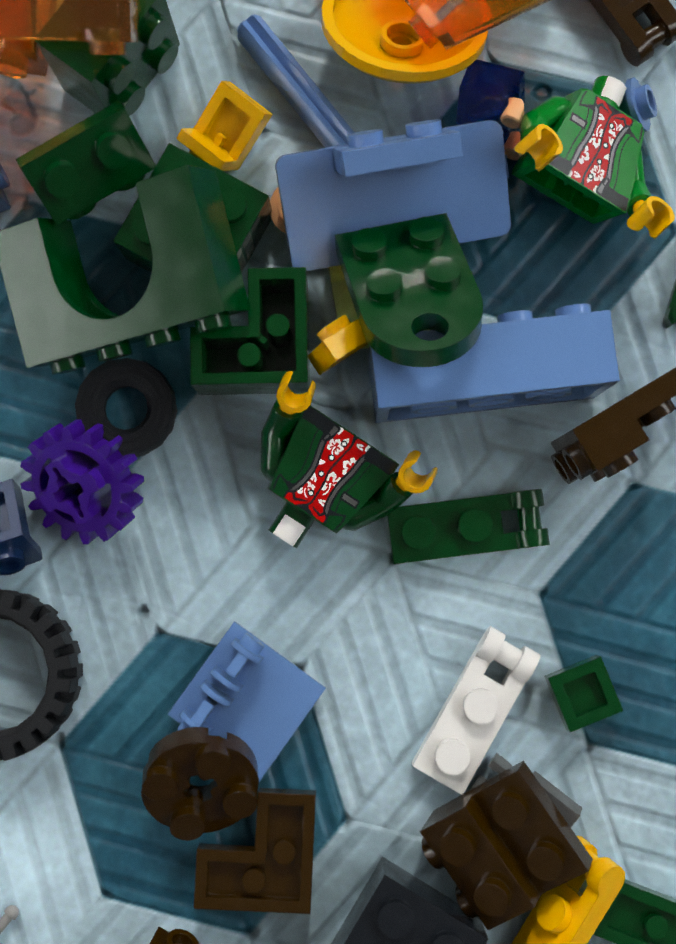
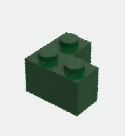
[190,267,310,395]

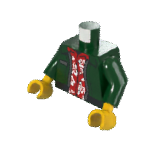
[261,371,438,548]

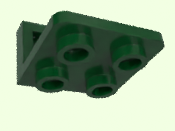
[16,100,157,225]

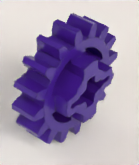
[20,419,144,545]

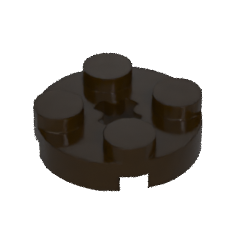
[141,727,259,841]

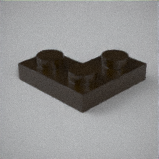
[194,788,316,914]

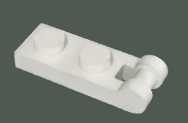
[411,626,540,795]

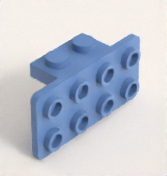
[275,120,511,271]

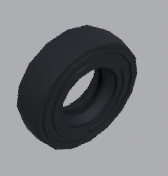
[75,358,177,457]

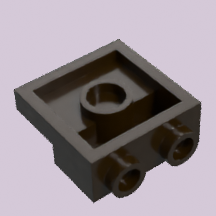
[551,368,676,484]
[420,760,593,930]

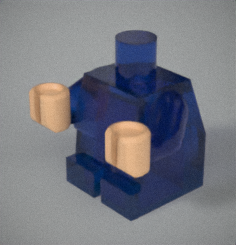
[456,59,525,161]

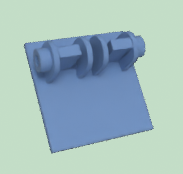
[167,621,326,782]

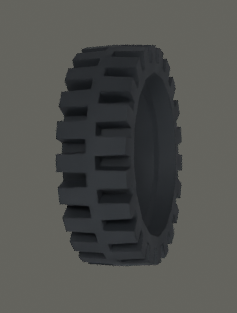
[0,589,83,761]

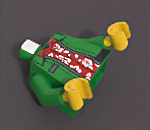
[511,76,675,239]

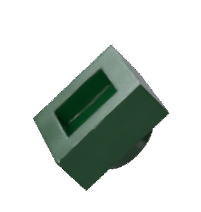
[544,655,623,732]

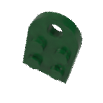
[335,213,483,367]

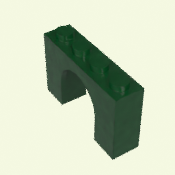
[0,165,250,375]

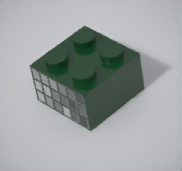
[113,143,272,273]

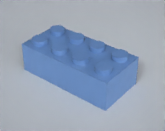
[368,304,620,423]

